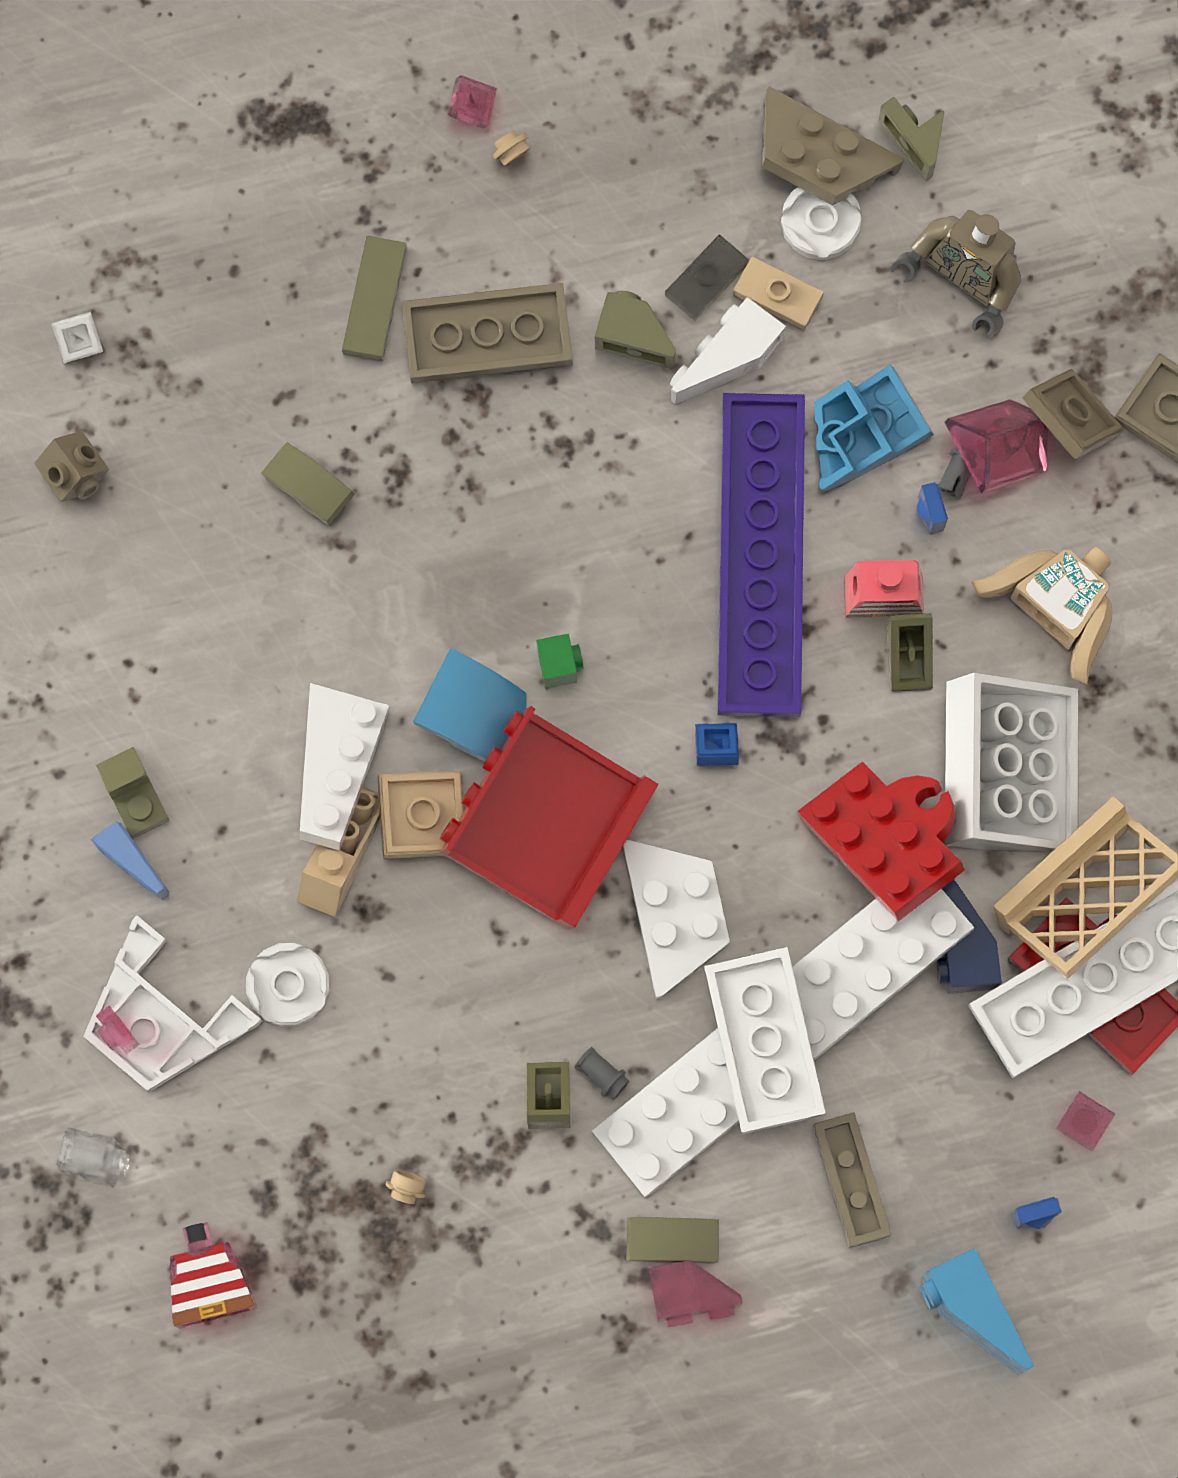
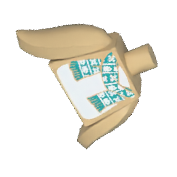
[972,547,1112,684]

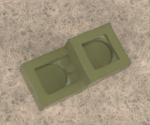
[261,442,355,525]
[626,1217,719,1263]

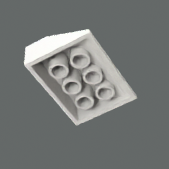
[945,673,1078,852]

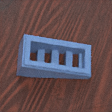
[91,821,169,900]

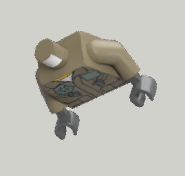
[891,210,1021,338]

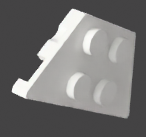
[623,840,730,999]

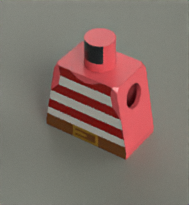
[844,560,924,618]

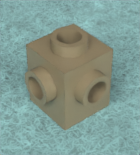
[34,431,109,502]

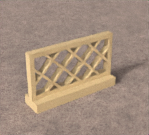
[993,796,1178,979]

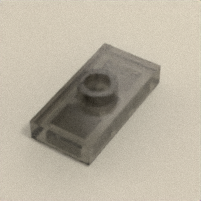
[665,234,749,321]

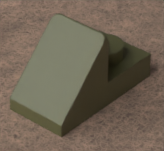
[879,97,944,181]
[96,747,170,839]

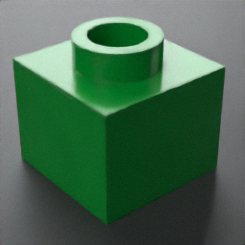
[536,633,584,689]

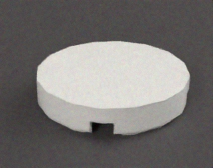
[781,187,862,260]
[246,943,330,1027]

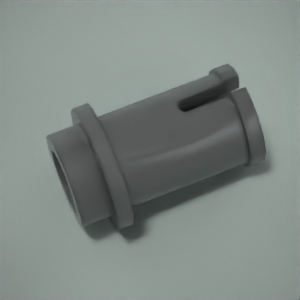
[938,443,981,499]
[574,1047,630,1100]

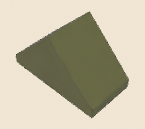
[886,613,933,691]
[527,1062,571,1129]

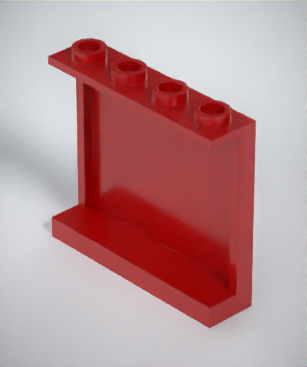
[440,706,659,930]

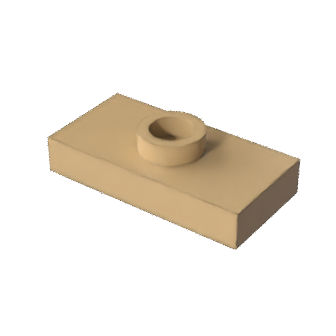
[733,256,824,330]

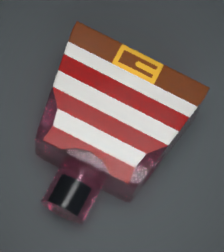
[170,1222,258,1329]

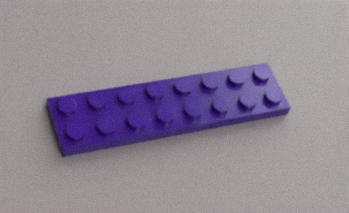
[718,393,805,717]

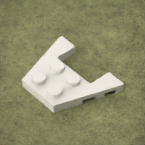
[83,915,262,1092]

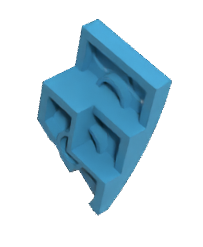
[814,364,934,492]
[413,648,526,761]

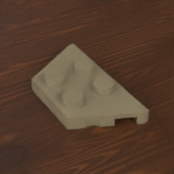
[762,86,904,205]

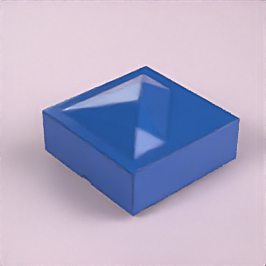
[916,482,948,535]
[695,723,739,766]
[1012,1197,1062,1229]

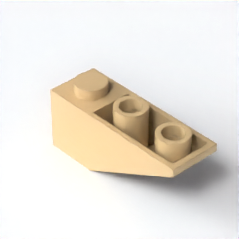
[297,787,380,917]

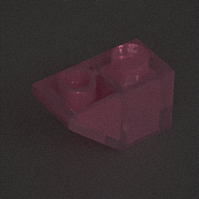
[648,1260,743,1328]

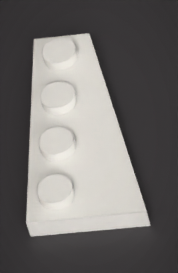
[299,683,389,851]

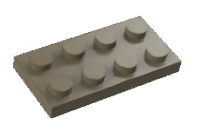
[402,283,573,383]

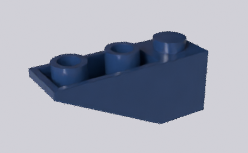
[937,879,1002,994]

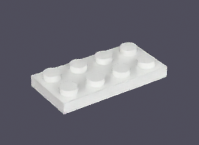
[704,947,826,1134]

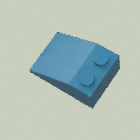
[919,1248,1034,1375]

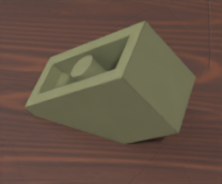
[595,291,676,369]

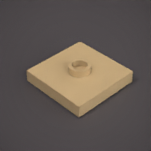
[377,771,465,859]

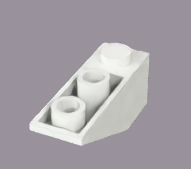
[670,297,786,405]

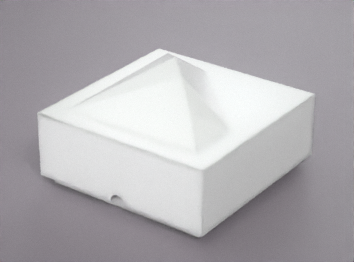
[52,312,103,363]

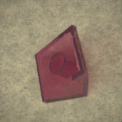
[945,399,1048,493]

